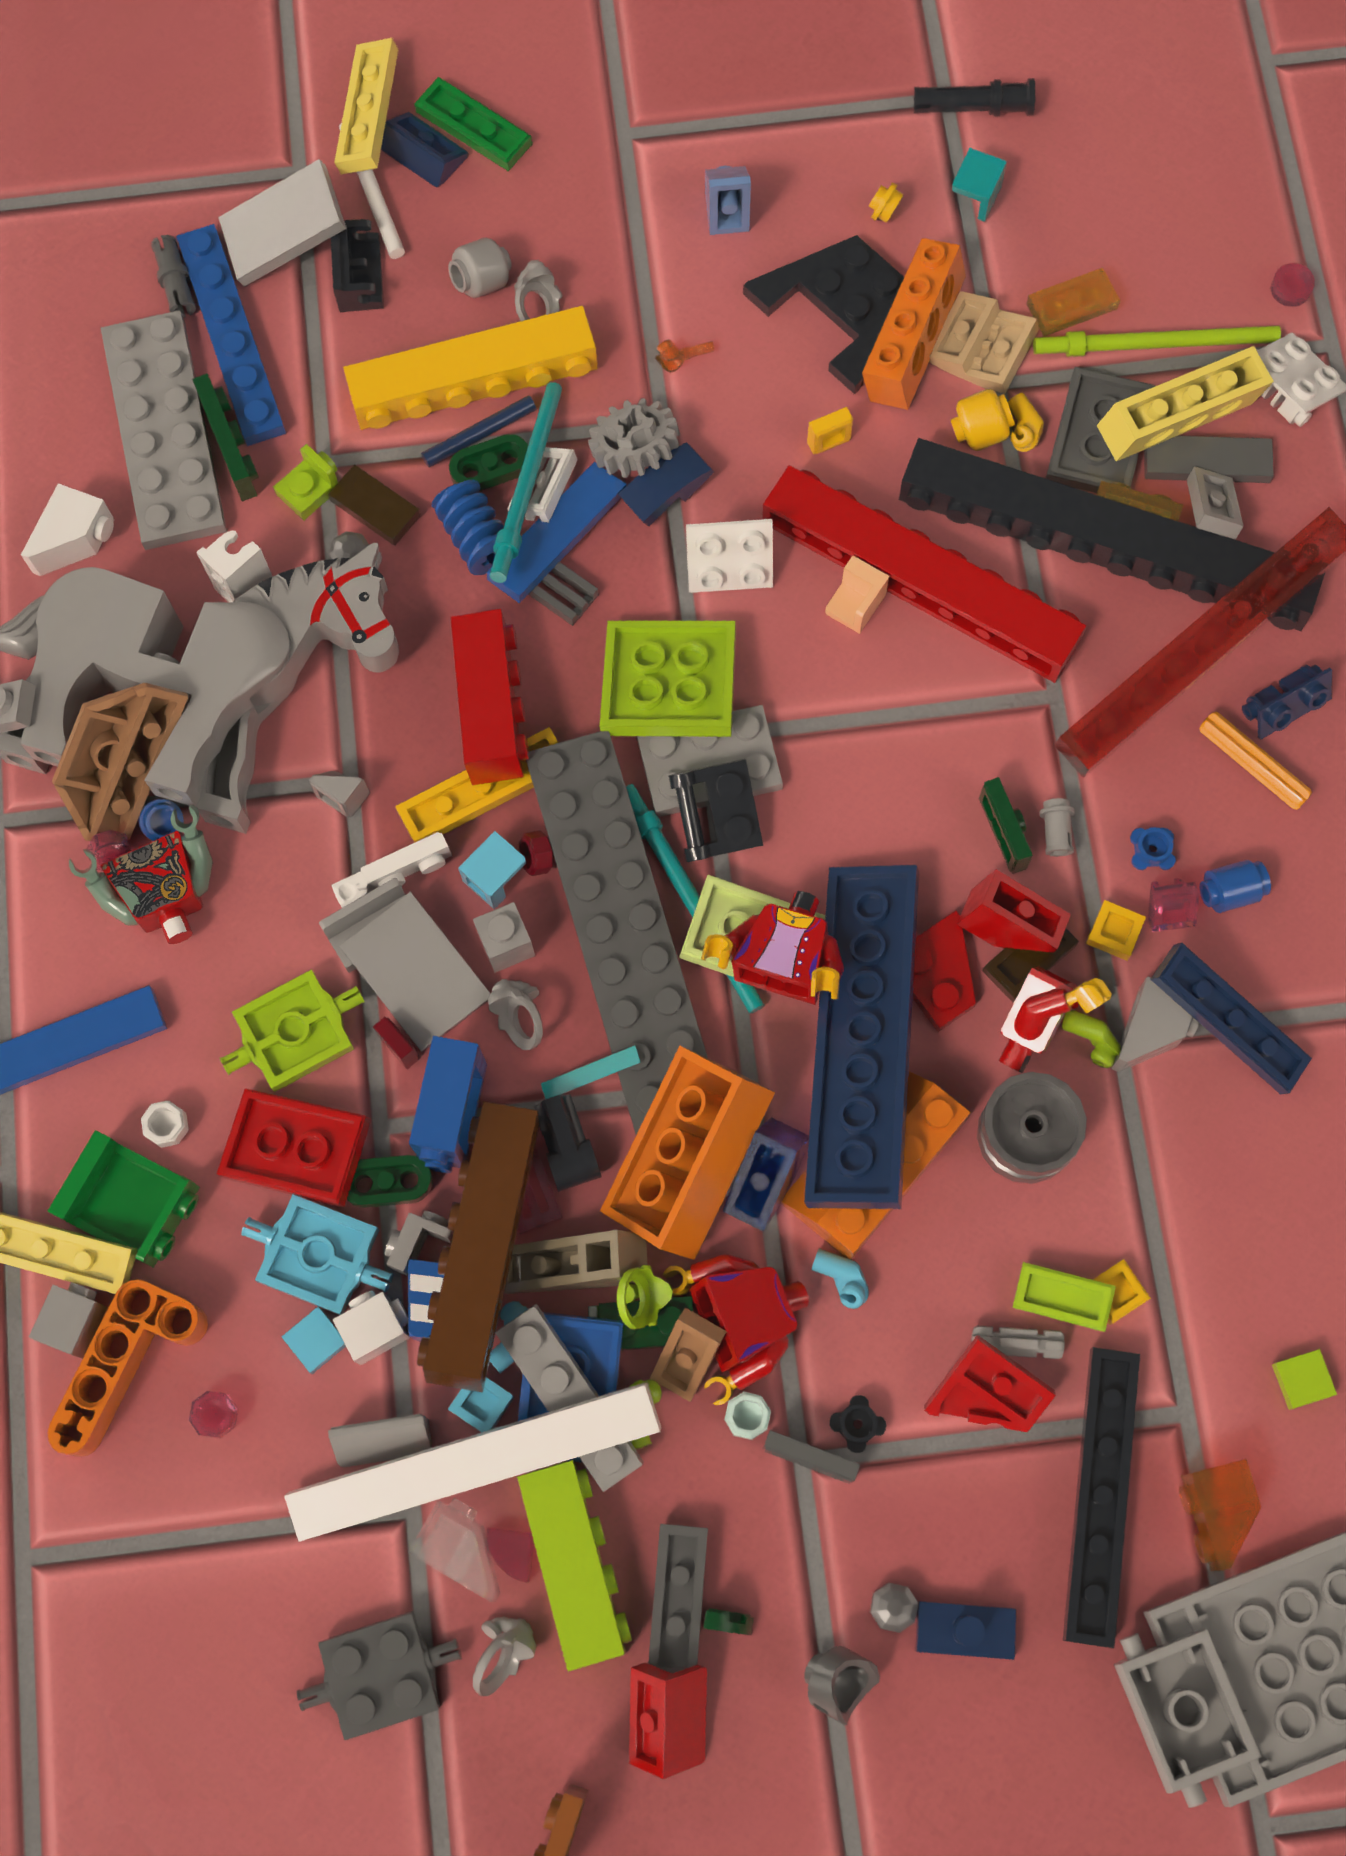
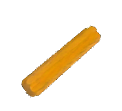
[1199,711,1312,810]

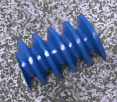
[431,479,504,575]

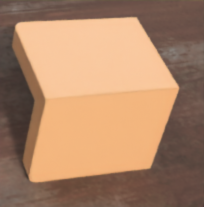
[825,556,889,634]

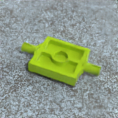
[220,969,365,1092]

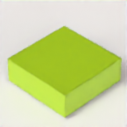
[1272,1349,1337,1410]

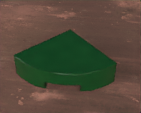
[704,1608,754,1635]

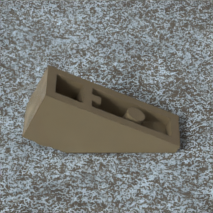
[504,1230,647,1294]

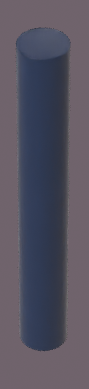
[421,395,537,468]

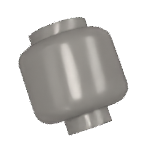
[448,237,511,298]

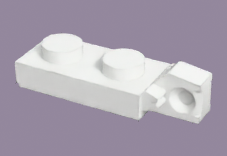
[332,832,452,908]

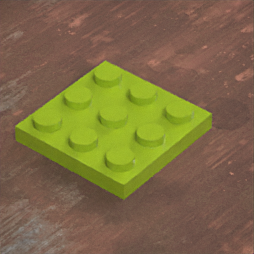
[599,621,736,737]

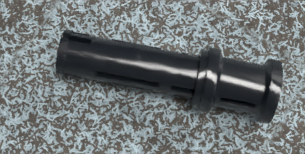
[914,78,1035,117]

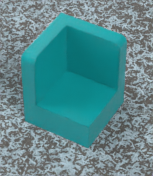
[952,147,1007,222]

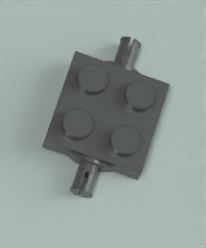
[297,1611,462,1741]

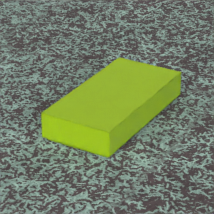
[1012,1262,1116,1332]

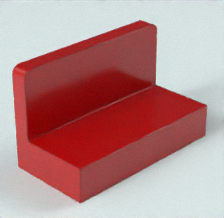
[629,1662,707,1779]

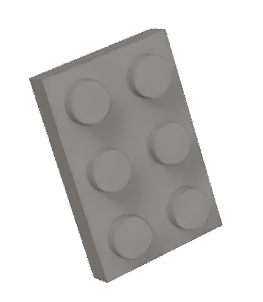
[637,705,783,817]

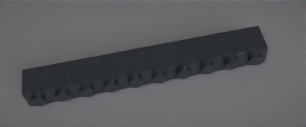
[899,438,1326,631]

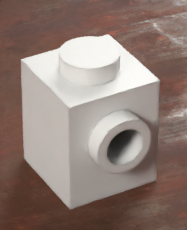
[332,1291,410,1365]

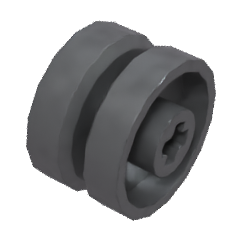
[977,1072,1087,1184]

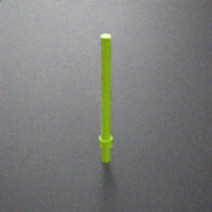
[1033,326,1281,357]

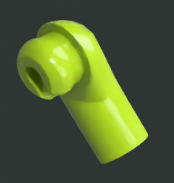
[1062,1010,1121,1068]

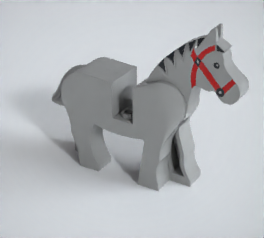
[0,543,399,834]

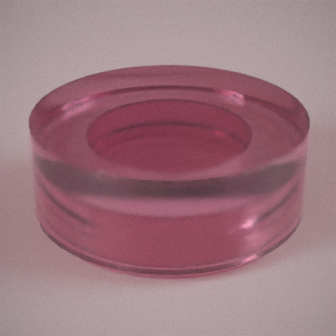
[1271,263,1315,307]

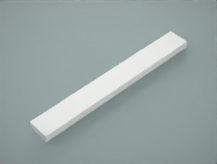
[284,1382,662,1542]

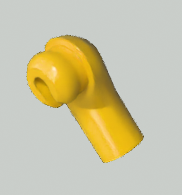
[1008,393,1044,452]

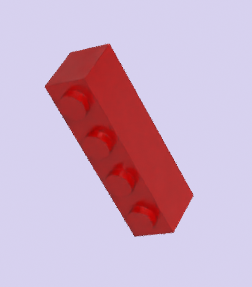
[450,609,529,786]

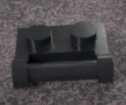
[668,759,763,862]

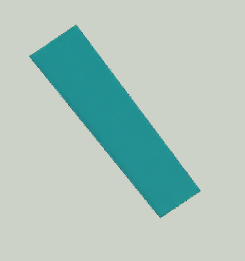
[541,1046,641,1099]

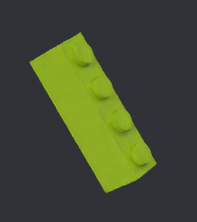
[517,1460,632,1672]

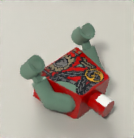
[69,805,213,944]

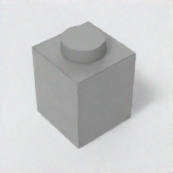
[473,902,535,973]
[28,1282,107,1359]

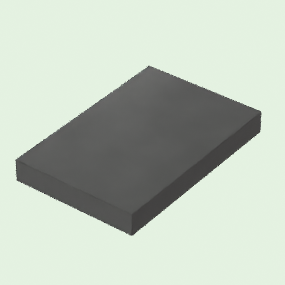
[1046,367,1155,500]

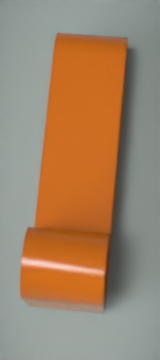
[47,1279,208,1457]

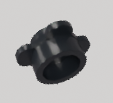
[829,1395,886,1453]

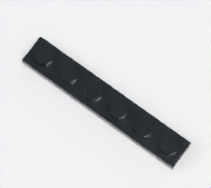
[1063,1347,1140,1649]

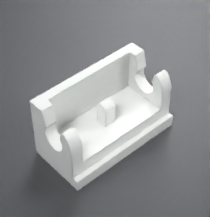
[196,531,272,602]

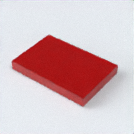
[216,1088,371,1207]

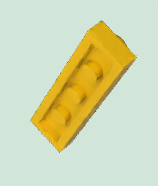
[395,727,558,843]

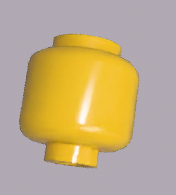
[950,389,1015,451]

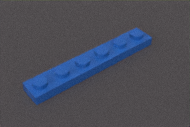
[176,224,286,446]

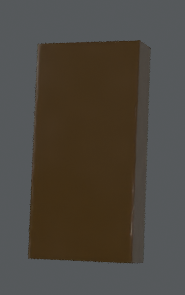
[328,464,421,546]
[982,929,1079,1002]

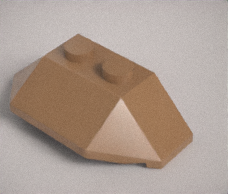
[52,683,188,849]

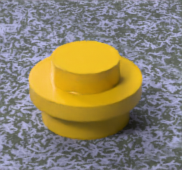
[868,182,904,223]

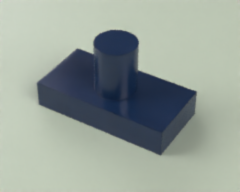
[915,1601,1016,1660]

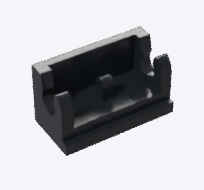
[331,219,384,312]

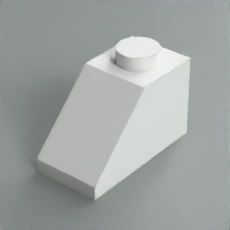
[21,483,114,576]

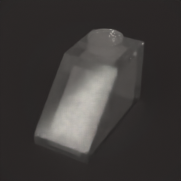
[408,1497,500,1602]

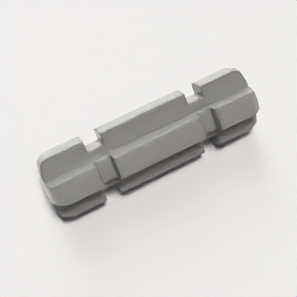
[971,1325,1065,1359]

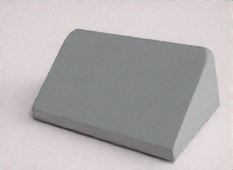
[328,1414,432,1467]

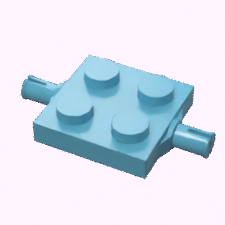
[241,1194,393,1315]

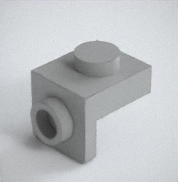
[385,1210,454,1277]

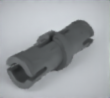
[151,235,196,318]

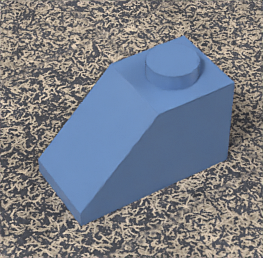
[705,166,751,235]

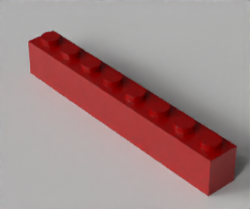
[762,465,1087,683]

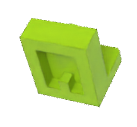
[273,444,338,521]

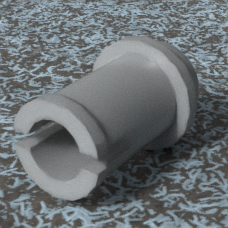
[1040,798,1075,857]

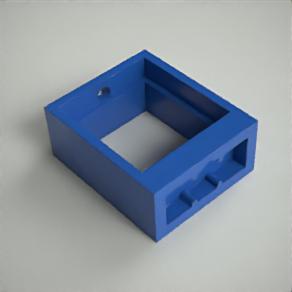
[409,1036,487,1173]

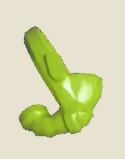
[617,1265,673,1329]

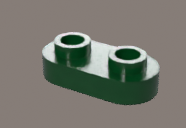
[449,434,528,491]
[347,1155,433,1208]

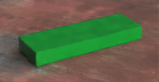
[414,76,532,172]

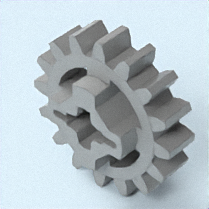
[588,399,680,478]

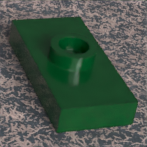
[979,777,1033,874]

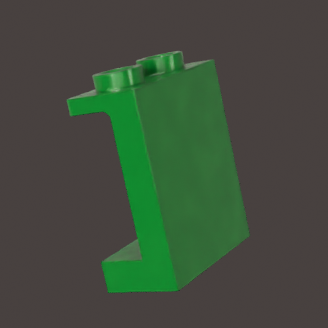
[47,1130,200,1268]

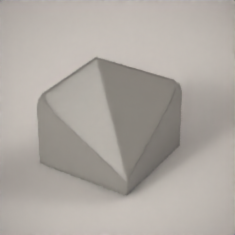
[309,771,370,817]

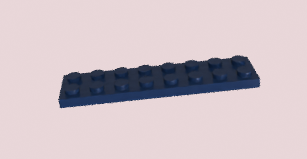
[804,865,919,1209]

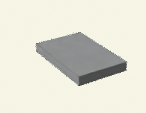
[219,159,347,287]
[339,892,490,1052]

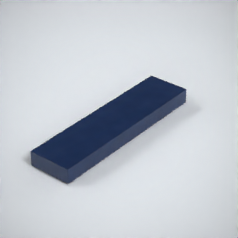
[1150,943,1312,1095]

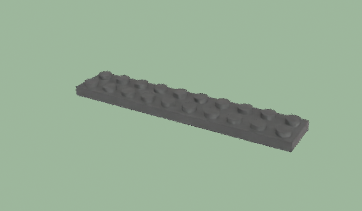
[526,731,708,1135]

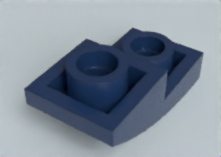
[618,442,714,526]

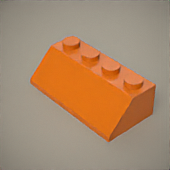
[600,1046,775,1260]
[779,1071,971,1260]

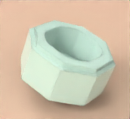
[724,1391,771,1440]

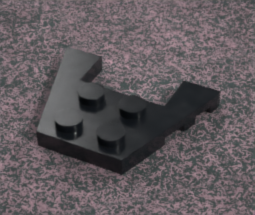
[743,235,904,394]

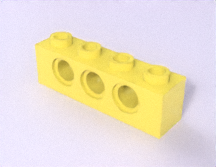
[1097,346,1274,462]

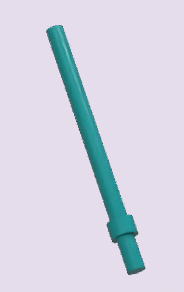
[489,382,562,583]
[626,784,765,1014]

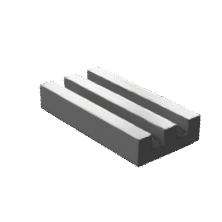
[528,562,599,626]
[763,1430,860,1484]

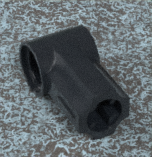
[534,1094,602,1192]

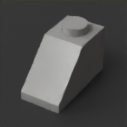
[1111,976,1199,1072]

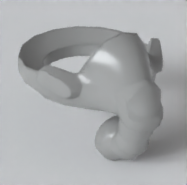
[514,260,563,321]
[488,979,543,1050]
[473,1616,536,1697]

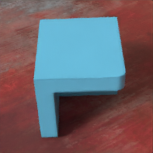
[458,831,526,909]

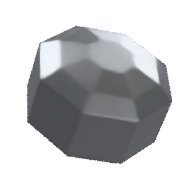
[329,531,369,559]
[870,1583,918,1633]

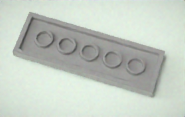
[101,310,227,550]

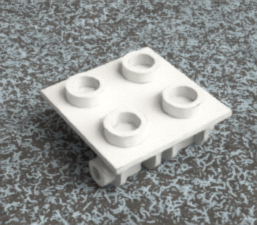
[1257,333,1346,427]
[686,519,773,593]

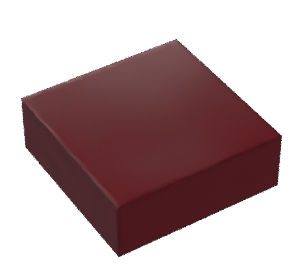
[372,1017,419,1069]

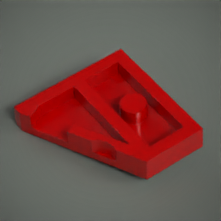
[913,910,976,1032]
[924,1335,1056,1433]

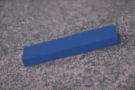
[486,462,627,604]
[0,985,167,1095]

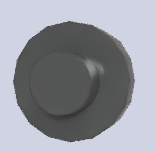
[804,1646,880,1725]

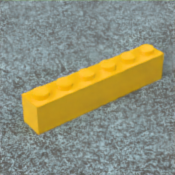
[343,305,598,430]

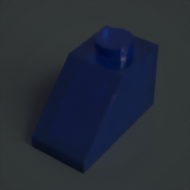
[723,1117,809,1232]

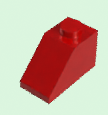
[957,869,1071,953]

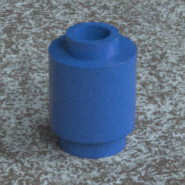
[1199,860,1271,913]

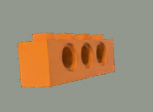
[862,238,966,410]

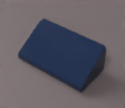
[381,112,468,187]

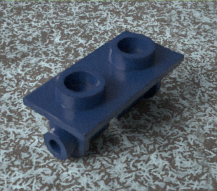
[1242,664,1332,740]

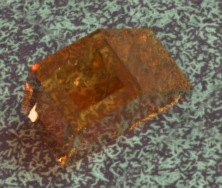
[1179,1459,1262,1571]

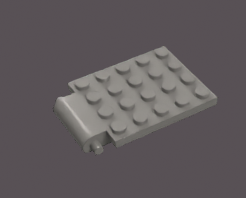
[1114,1531,1346,1808]

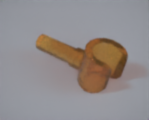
[655,339,715,373]

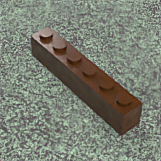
[417,1101,539,1393]

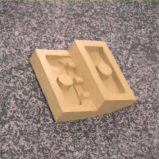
[929,291,1039,394]

